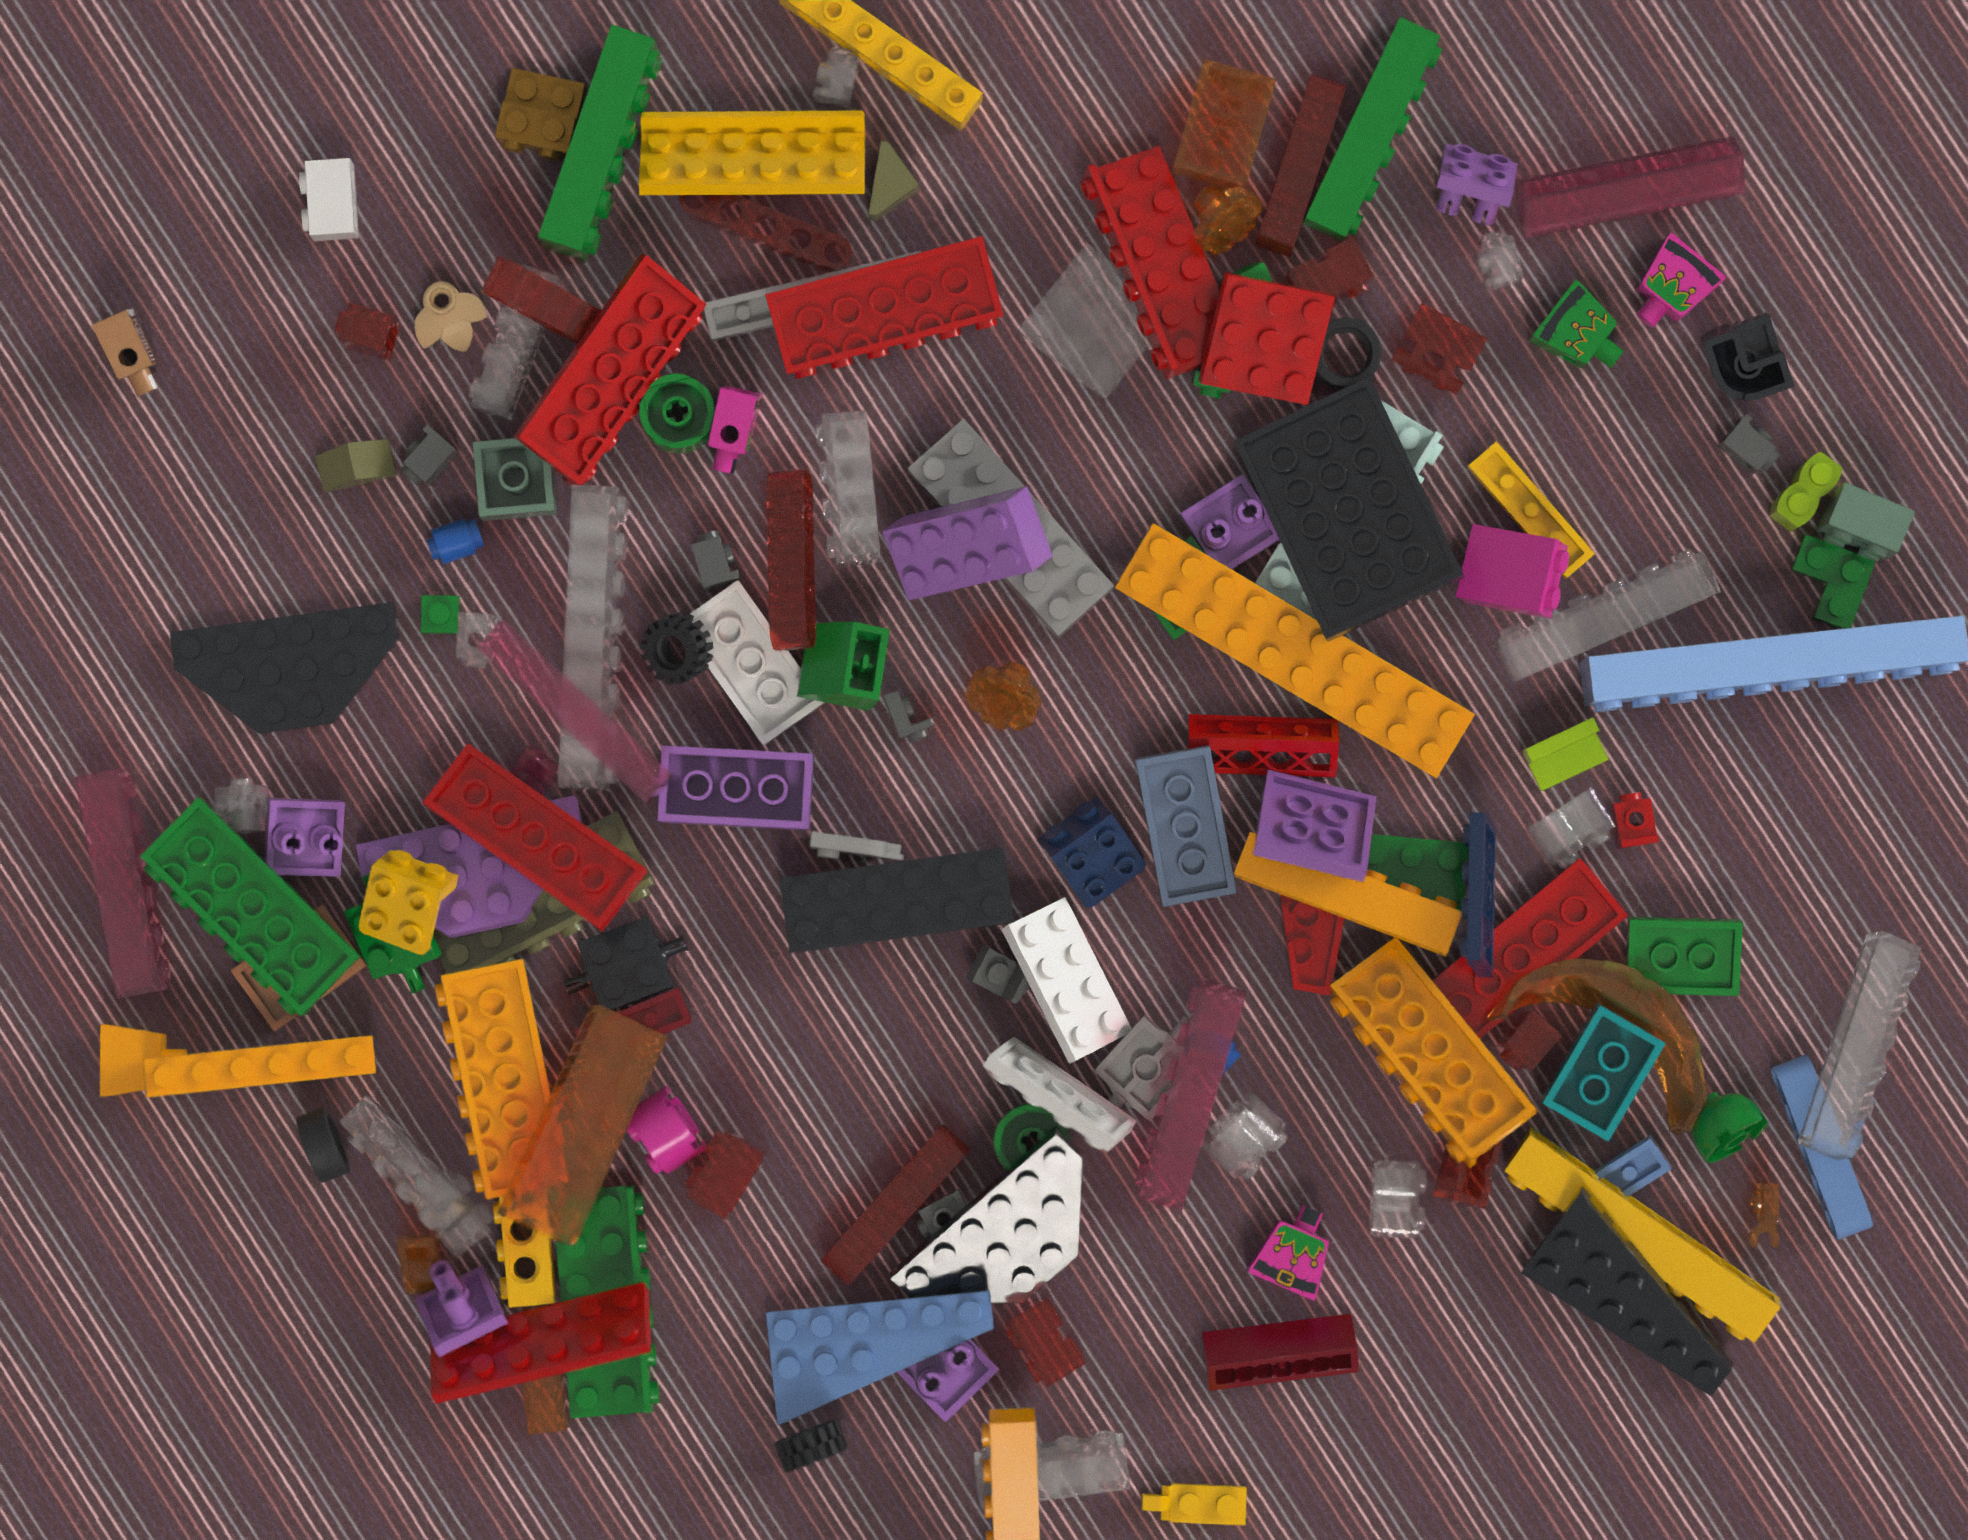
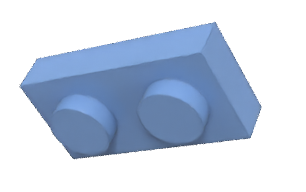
[1595,1135,1672,1196]

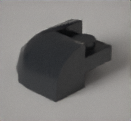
[1700,313,1794,401]

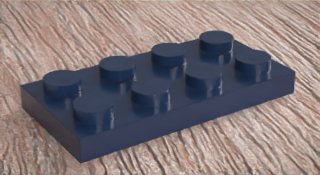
[1461,812,1496,977]

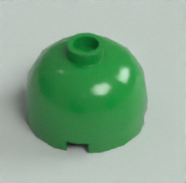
[1690,1092,1768,1163]

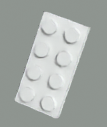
[690,580,825,746]
[1001,897,1132,1064]
[983,1036,1137,1152]

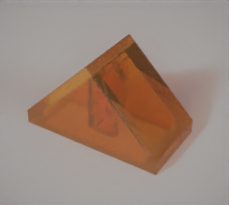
[397,1233,442,1294]

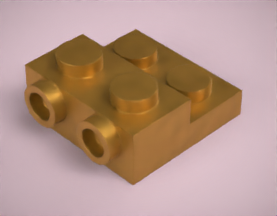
[495,68,586,161]

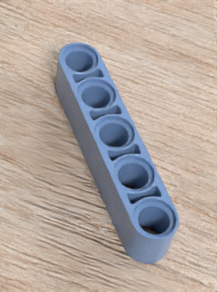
[1771,1054,1873,1240]

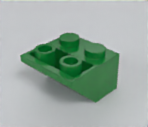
[796,622,890,711]

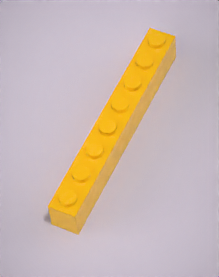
[1504,1127,1781,1343]

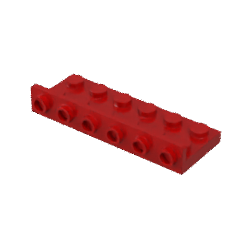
[1080,146,1220,380]
[765,236,1004,379]
[513,254,707,486]

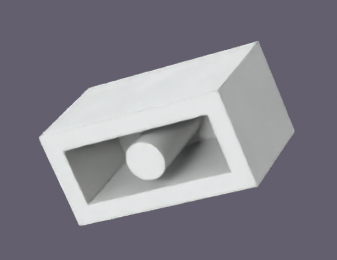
[299,158,359,241]

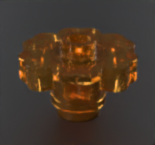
[1193,186,1263,255]
[965,662,1042,731]

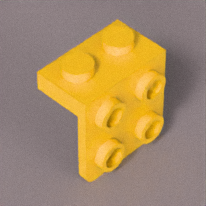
[359,850,459,955]

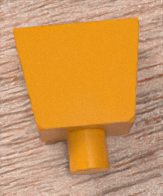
[100,1025,188,1097]

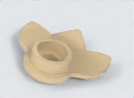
[415,281,487,352]

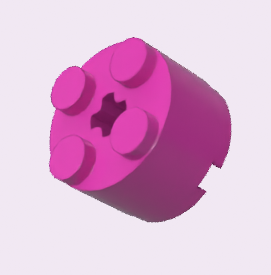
[624,1086,707,1174]

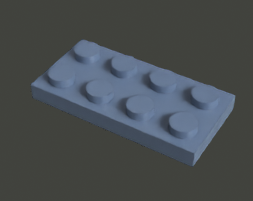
[1135,745,1237,907]

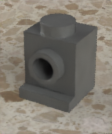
[1718,414,1780,475]
[400,424,459,486]
[691,530,741,591]
[916,1189,967,1240]

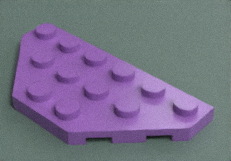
[356,795,582,939]

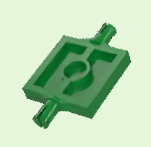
[344,872,442,994]

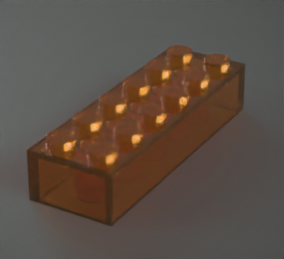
[497,1005,667,1246]

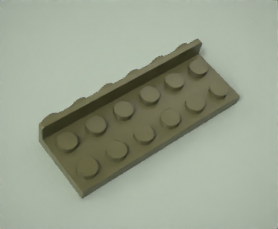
[433,811,656,974]

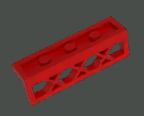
[1188,714,1339,777]

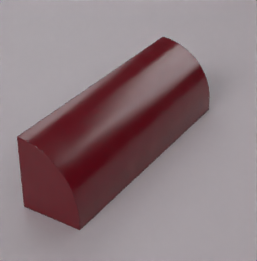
[1202,1313,1359,1391]

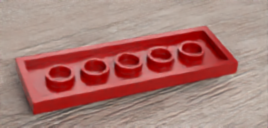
[422,743,648,932]
[1432,858,1629,1039]
[430,1282,651,1404]

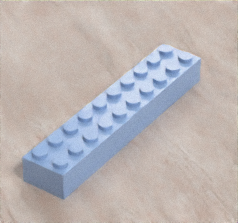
[1579,616,1968,712]

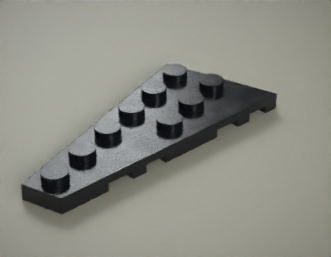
[1521,1186,1734,1396]

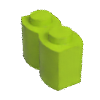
[1769,452,1842,532]

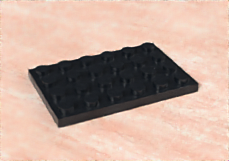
[1234,376,1465,642]

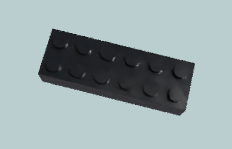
[780,847,1014,954]

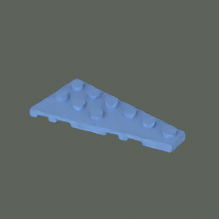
[766,1290,994,1426]

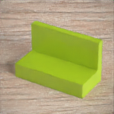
[1521,717,1609,792]

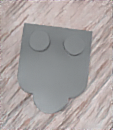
[810,831,904,861]

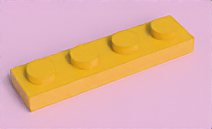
[1467,441,1595,579]

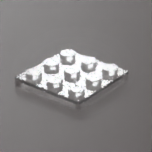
[1018,243,1151,401]

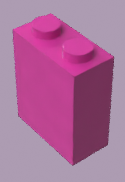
[1455,524,1569,619]

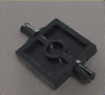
[563,916,688,1014]

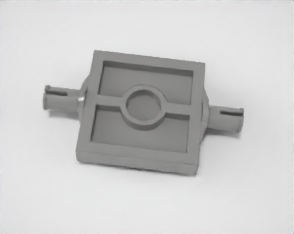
[1094,1015,1201,1122]

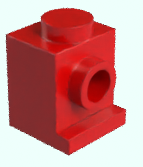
[1610,792,1659,849]

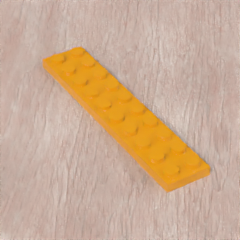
[1115,523,1475,779]

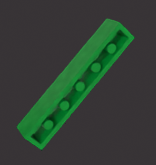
[1303,17,1442,242]

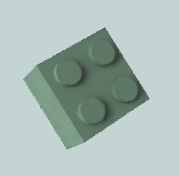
[473,438,558,521]
[1816,482,1915,562]

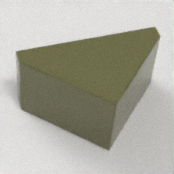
[869,141,919,221]
[315,439,397,493]

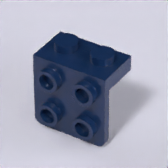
[1037,796,1146,908]

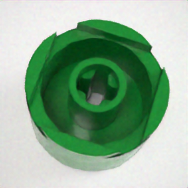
[639,374,716,454]
[994,1104,1070,1170]

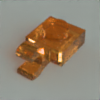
[1748,1182,1779,1248]

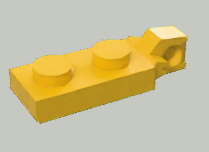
[1141,1483,1247,1525]

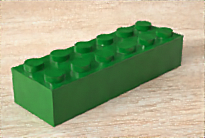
[538,24,662,262]

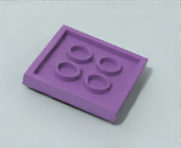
[1253,770,1377,882]

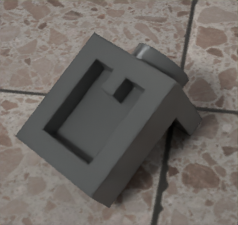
[884,691,935,744]
[966,945,1030,1004]

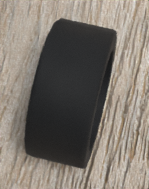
[1316,317,1382,390]
[296,1107,350,1183]

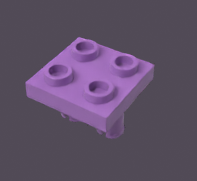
[1435,144,1518,225]
[1180,474,1280,570]
[264,798,345,877]
[415,1260,508,1357]
[897,1339,999,1422]

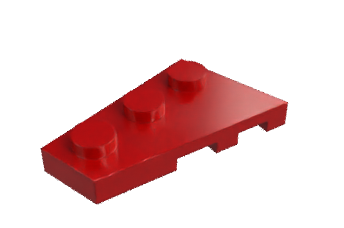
[1280,894,1344,996]

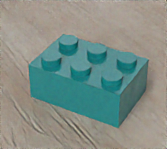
[1540,1003,1666,1141]

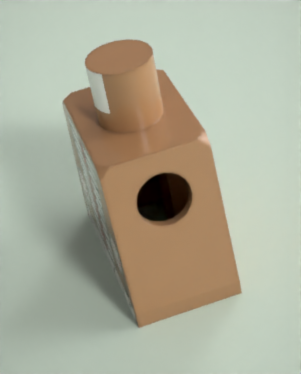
[92,309,158,397]

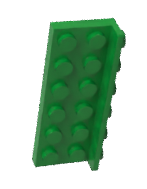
[140,797,361,1016]
[552,1185,660,1419]

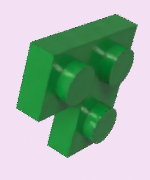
[1790,534,1875,629]

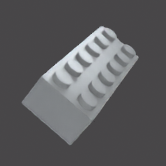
[908,419,1114,639]

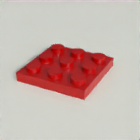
[1198,272,1335,405]

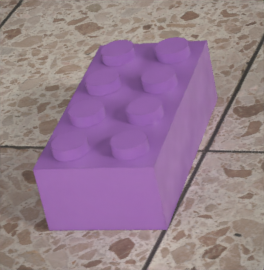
[882,486,1053,601]
[658,746,814,831]

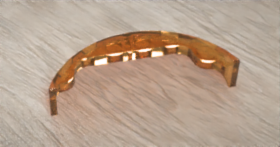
[1487,958,1708,1135]

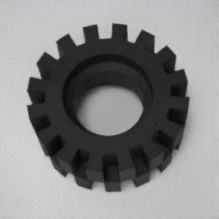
[640,612,714,685]
[774,1419,849,1472]

